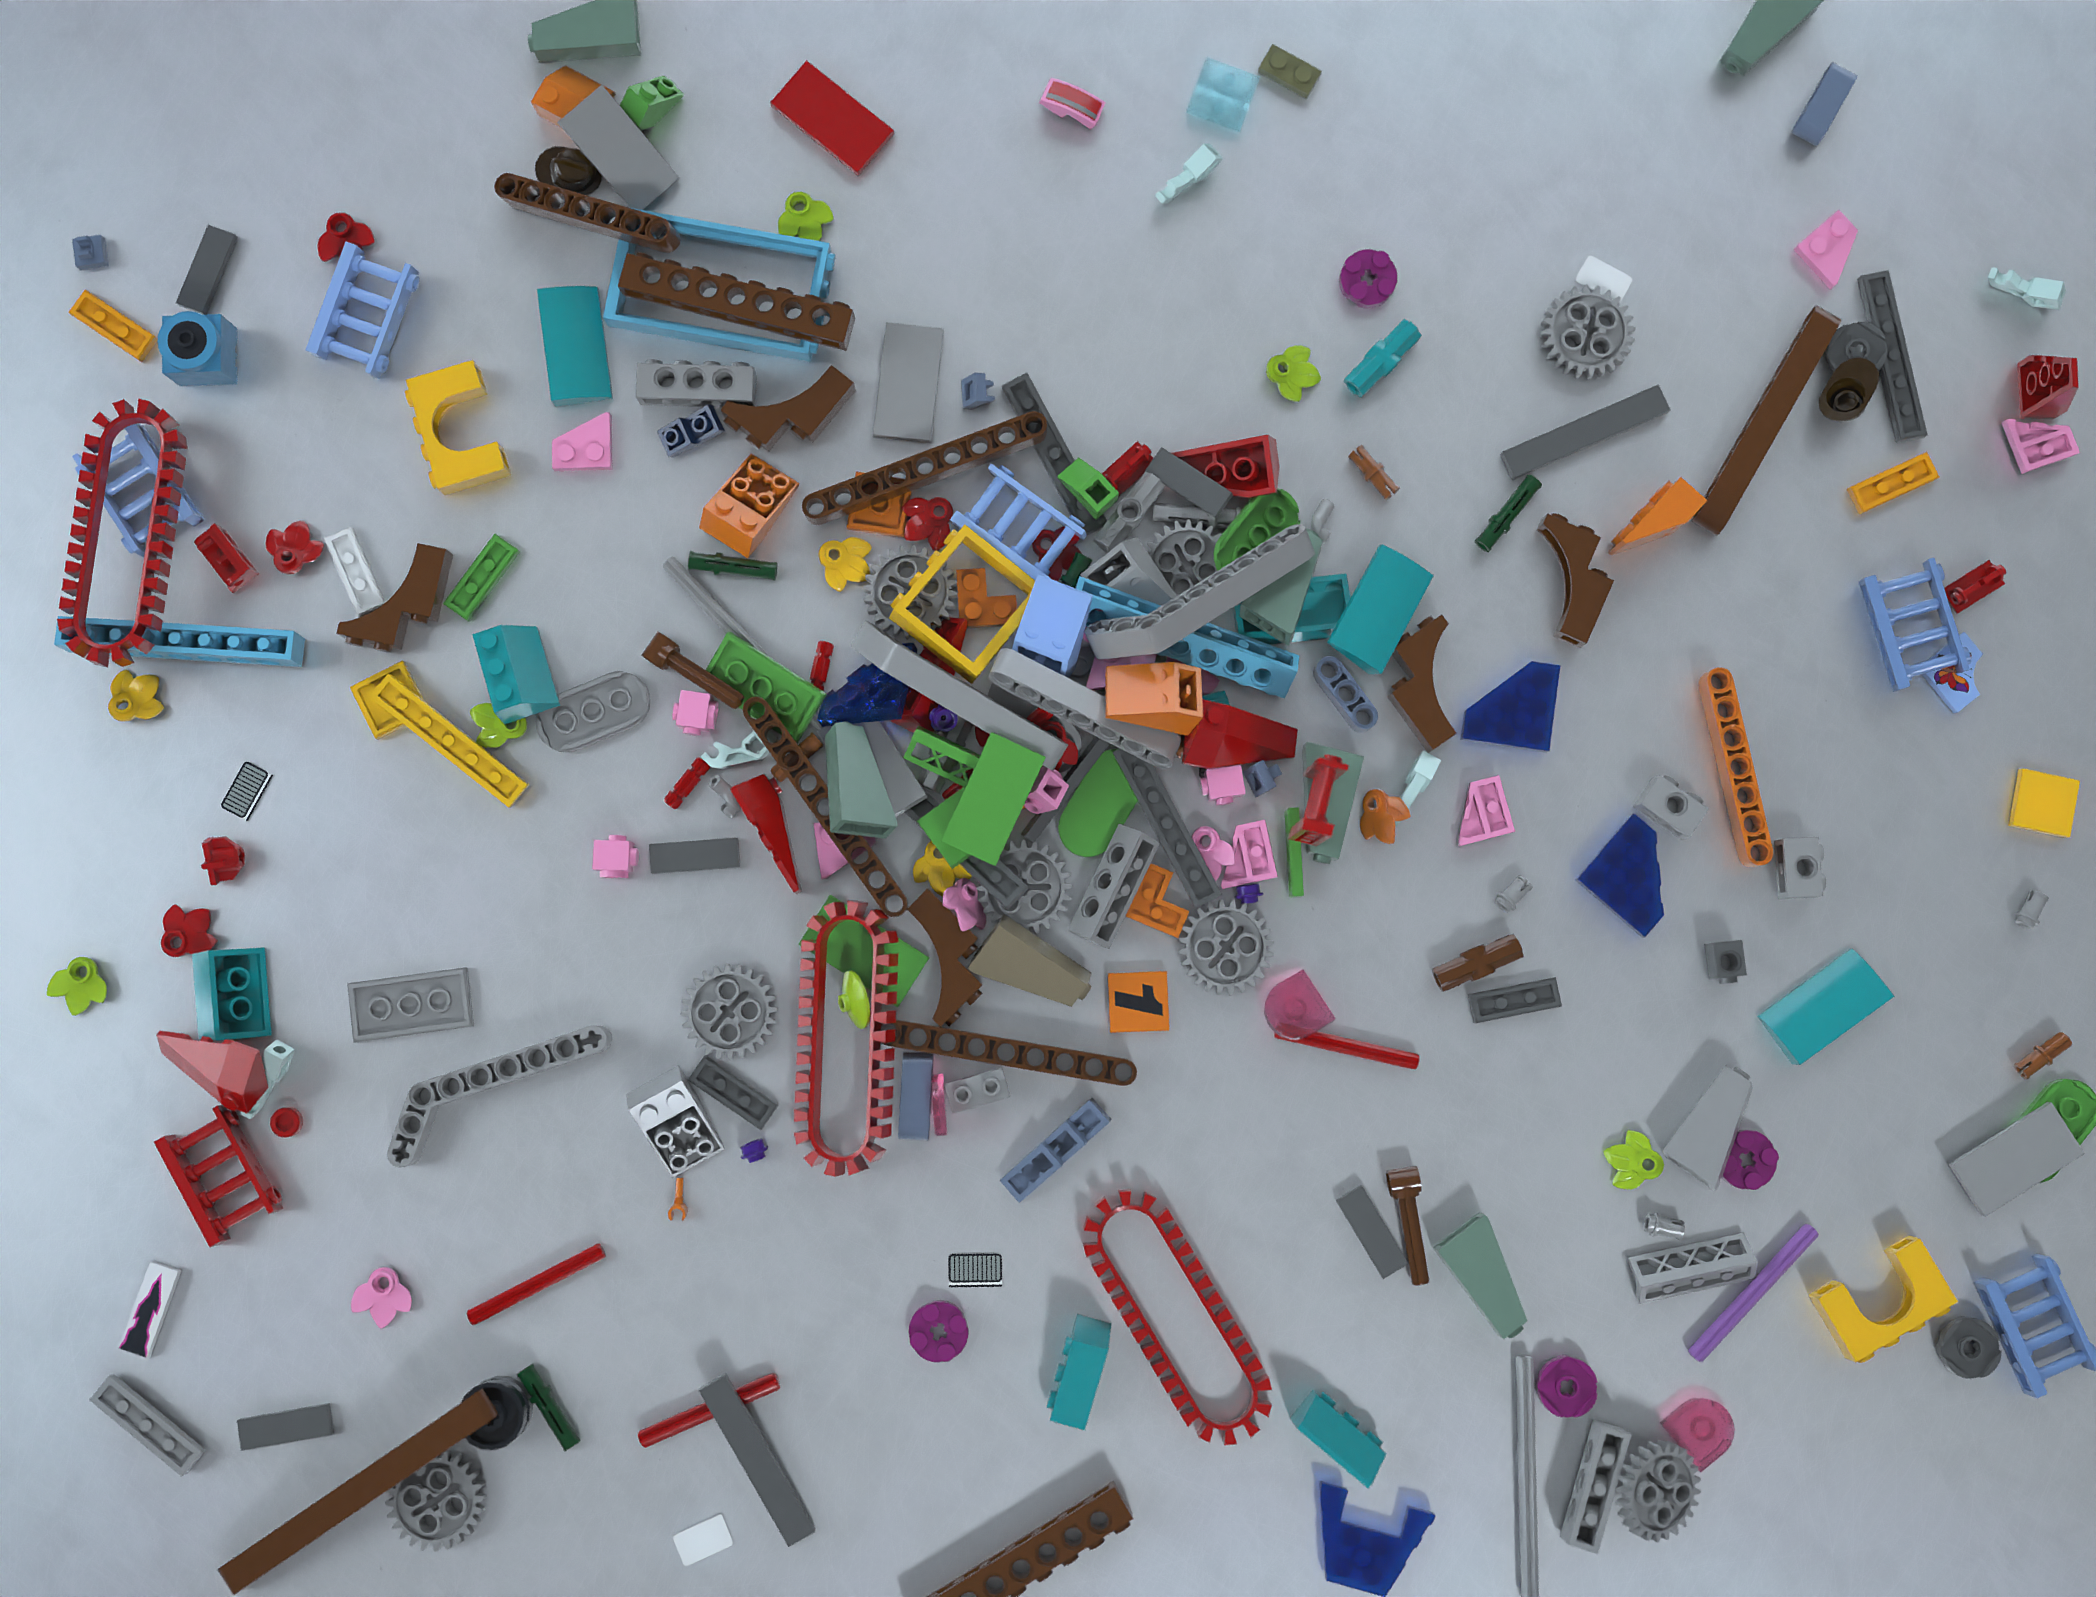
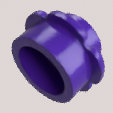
[929,704,958,732]
[1234,884,1263,904]
[740,1138,768,1163]

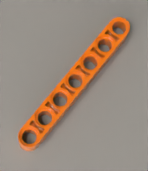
[1699,667,1773,867]

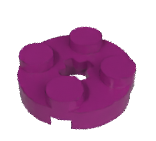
[1339,249,1398,308]
[1722,1130,1779,1190]
[909,1300,969,1363]
[1535,1355,1598,1418]

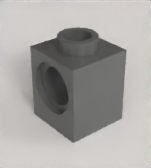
[1704,940,1747,984]

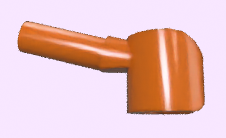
[668,1178,688,1221]

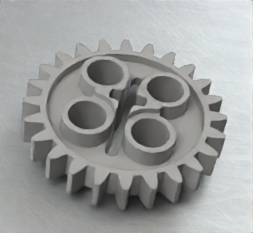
[1540,285,1636,379]
[1147,519,1222,596]
[863,545,958,640]
[977,839,1073,934]
[1178,899,1274,995]
[680,963,778,1060]
[1615,1440,1701,1542]
[385,1449,487,1552]

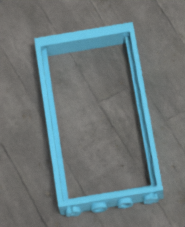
[603,208,835,362]

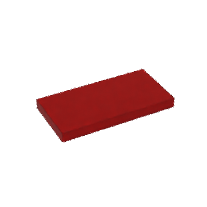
[770,60,894,176]

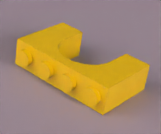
[405,360,512,495]
[1808,1235,1958,1363]

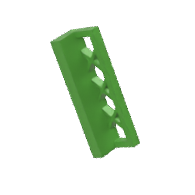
[903,725,981,787]

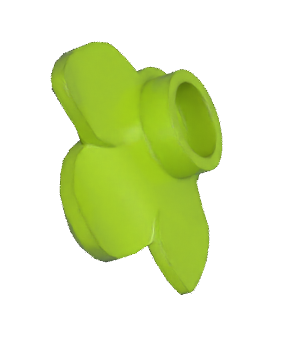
[778,192,834,241]
[1266,345,1321,402]
[470,703,528,748]
[47,957,107,1016]
[1604,1130,1664,1189]

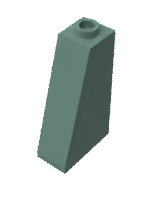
[528,0,641,63]
[1719,0,1824,76]
[1240,528,1323,646]
[825,722,897,839]
[1302,742,1364,864]
[1433,1212,1527,1339]

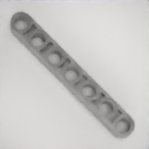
[988,649,1181,769]

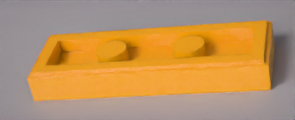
[68,290,158,362]
[1847,452,1940,515]

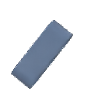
[1791,62,1858,146]
[1313,656,1378,733]
[898,1052,934,1140]

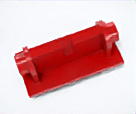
[1102,441,1153,497]
[1944,560,2006,614]

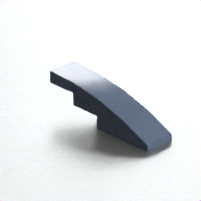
[1000,1098,1112,1203]

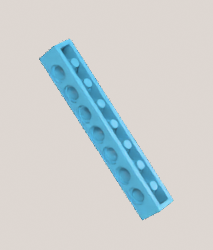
[1075,576,1299,699]
[54,616,305,667]

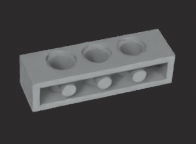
[636,359,757,407]
[1068,824,1160,949]
[1560,1419,1631,1554]

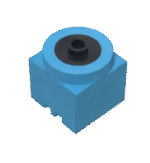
[158,311,237,386]

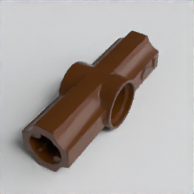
[1431,934,1524,992]

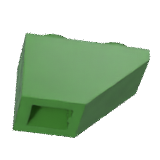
[620,75,684,131]
[1057,457,1119,520]

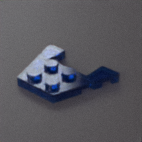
[1319,1481,1436,1597]

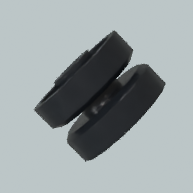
[461,1376,533,1450]

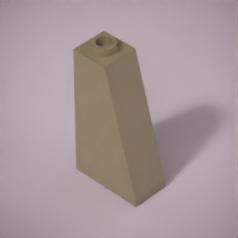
[967,914,1092,1007]

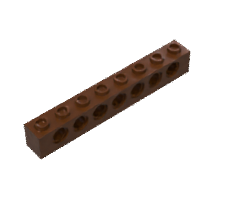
[618,252,855,351]
[926,1481,1133,1597]

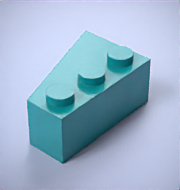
[1046,1314,1112,1431]

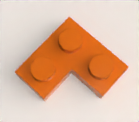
[956,568,1017,628]
[1125,863,1189,939]

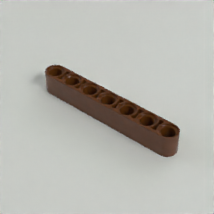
[494,173,681,253]

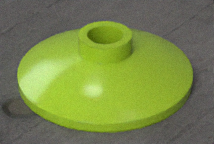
[838,970,870,1029]

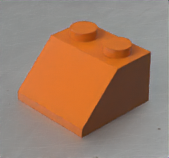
[531,65,615,127]

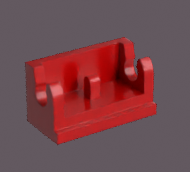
[194,523,259,593]

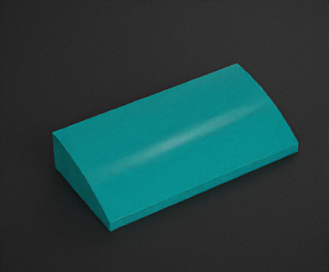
[537,286,613,407]
[1327,544,1434,674]
[1233,573,1351,645]
[1757,948,1895,1065]

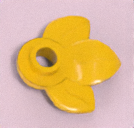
[818,537,872,592]
[108,669,164,722]
[913,841,972,897]

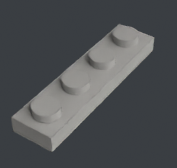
[90,1374,205,1476]

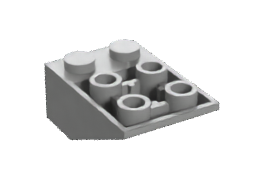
[1080,537,1176,606]
[626,1066,725,1178]

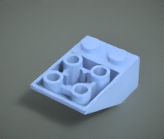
[1012,575,1093,678]

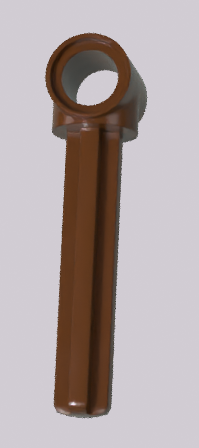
[641,631,744,709]
[1386,1166,1429,1286]

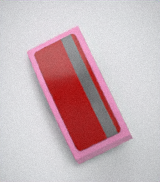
[1039,78,1106,129]

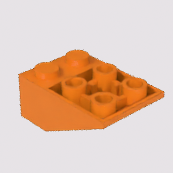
[699,453,800,558]
[1608,477,1707,556]
[1105,662,1203,736]

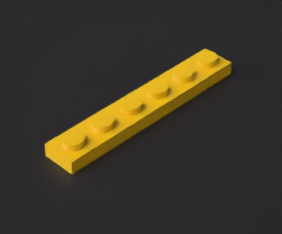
[369,674,529,808]

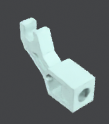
[1155,144,1223,204]
[1988,268,2066,310]
[701,730,779,770]
[1395,750,1441,827]
[240,1040,295,1119]

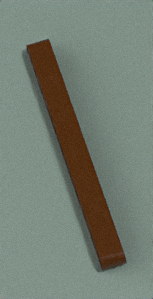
[217,1388,499,1595]

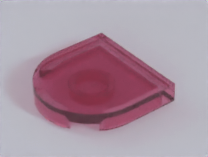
[1264,970,1336,1040]
[931,1074,949,1136]
[1660,1398,1735,1473]

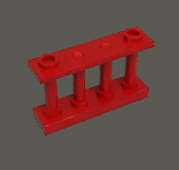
[1288,754,1349,846]
[154,1105,284,1247]

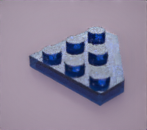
[817,642,918,727]
[1460,661,1560,753]
[1575,813,1664,938]

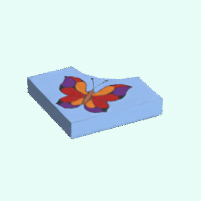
[1921,632,1983,714]

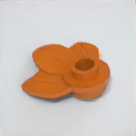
[1360,789,1411,844]

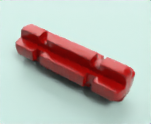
[810,641,834,692]
[664,757,710,809]

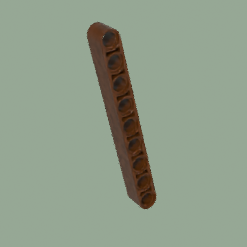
[1691,305,1842,536]
[802,411,1047,525]
[743,697,908,917]
[881,1020,1137,1086]

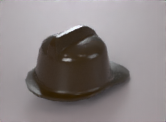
[535,146,602,195]
[1819,357,1879,423]

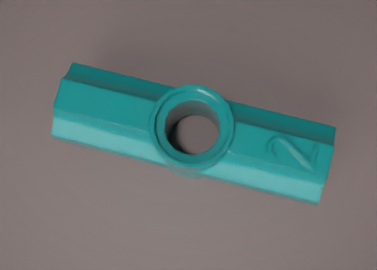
[1344,319,1422,398]

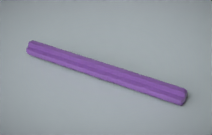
[1688,1224,1819,1362]

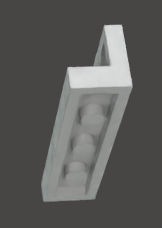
[1628,1233,1758,1304]

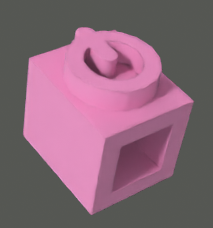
[672,690,719,736]
[1200,765,1246,806]
[1024,766,1069,814]
[592,835,639,878]

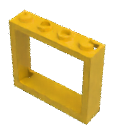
[889,524,1035,684]

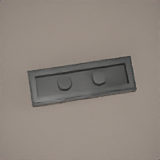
[176,225,238,315]
[1145,447,1233,519]
[649,838,740,874]
[1468,977,1562,1023]
[688,1055,779,1130]
[1336,1185,1409,1279]
[237,1403,334,1451]

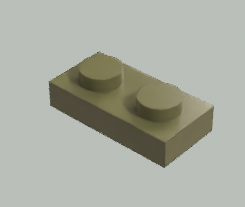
[1258,44,1322,99]

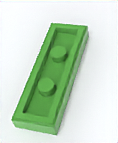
[443,534,520,622]
[1284,807,1304,898]

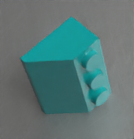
[472,625,560,724]
[192,947,272,1042]
[1290,1390,1386,1489]

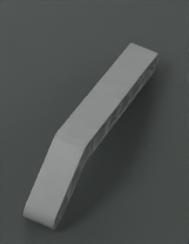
[1084,524,1315,659]
[851,620,1068,770]
[387,1026,612,1167]

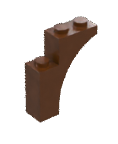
[720,365,856,452]
[1537,513,1614,648]
[336,543,453,653]
[1388,614,1457,753]
[907,888,983,1027]

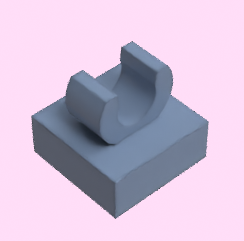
[72,234,109,270]
[961,372,995,409]
[1243,760,1282,798]

